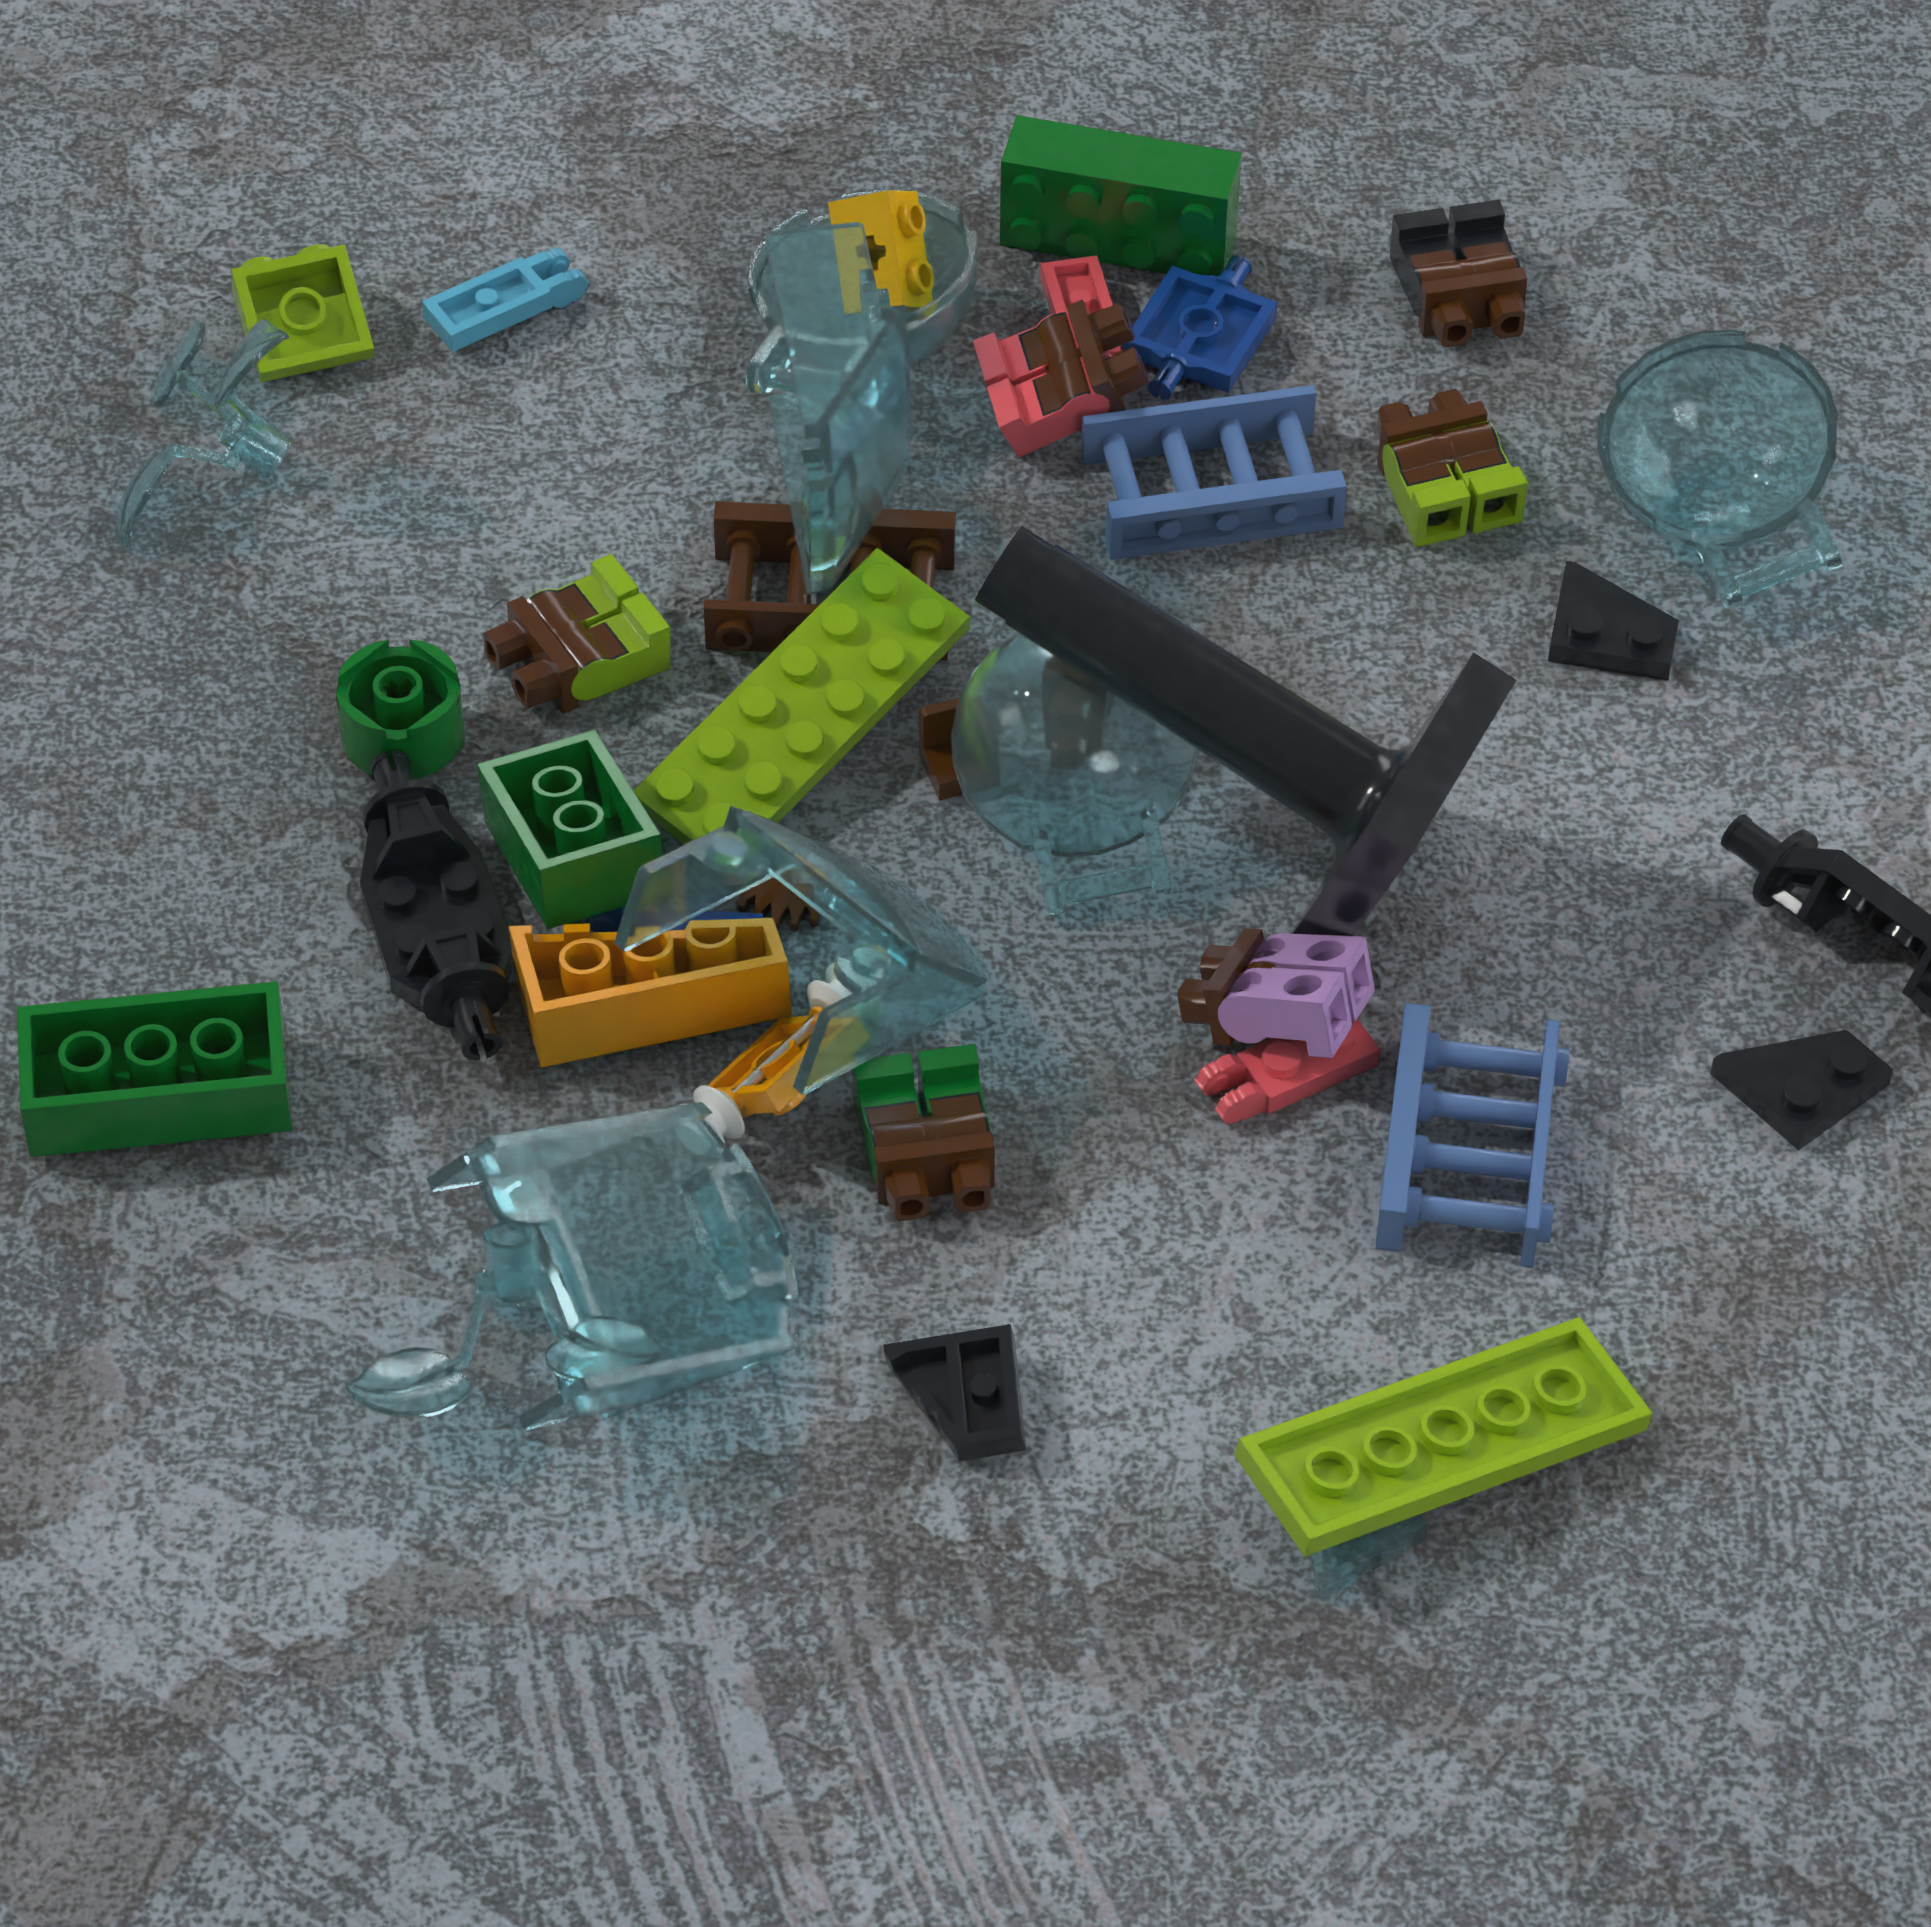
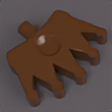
[737,868,819,931]

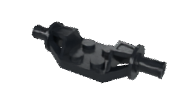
[360,750,514,1061]
[1720,814,1931,1017]

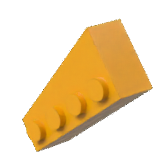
[509,918,792,1068]

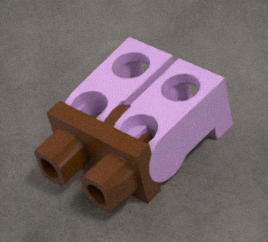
[1177,928,1375,1058]

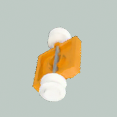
[674,963,877,1157]

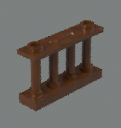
[704,501,956,660]

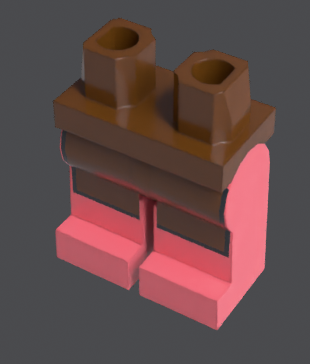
[973,300,1150,458]

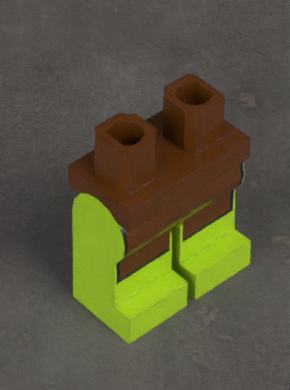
[1377,389,1528,548]
[483,553,670,714]

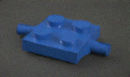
[1123,255,1278,400]

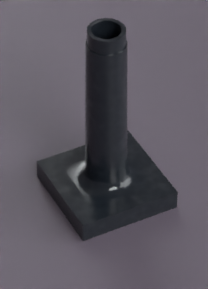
[975,526,1517,936]

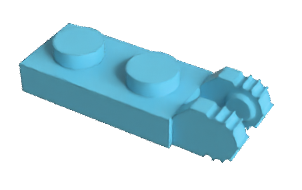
[422,247,590,352]

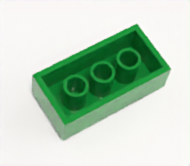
[999,115,1242,276]
[17,981,292,1157]

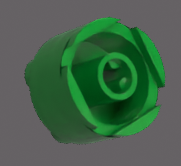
[336,639,465,780]

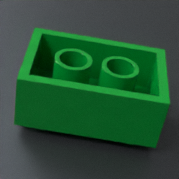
[477,730,667,930]

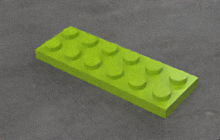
[633,548,970,876]
[1234,1317,1653,1557]

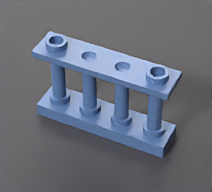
[1081,385,1347,560]
[1375,1003,1570,1268]

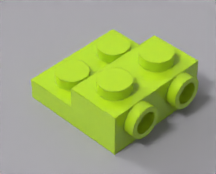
[231,244,374,383]

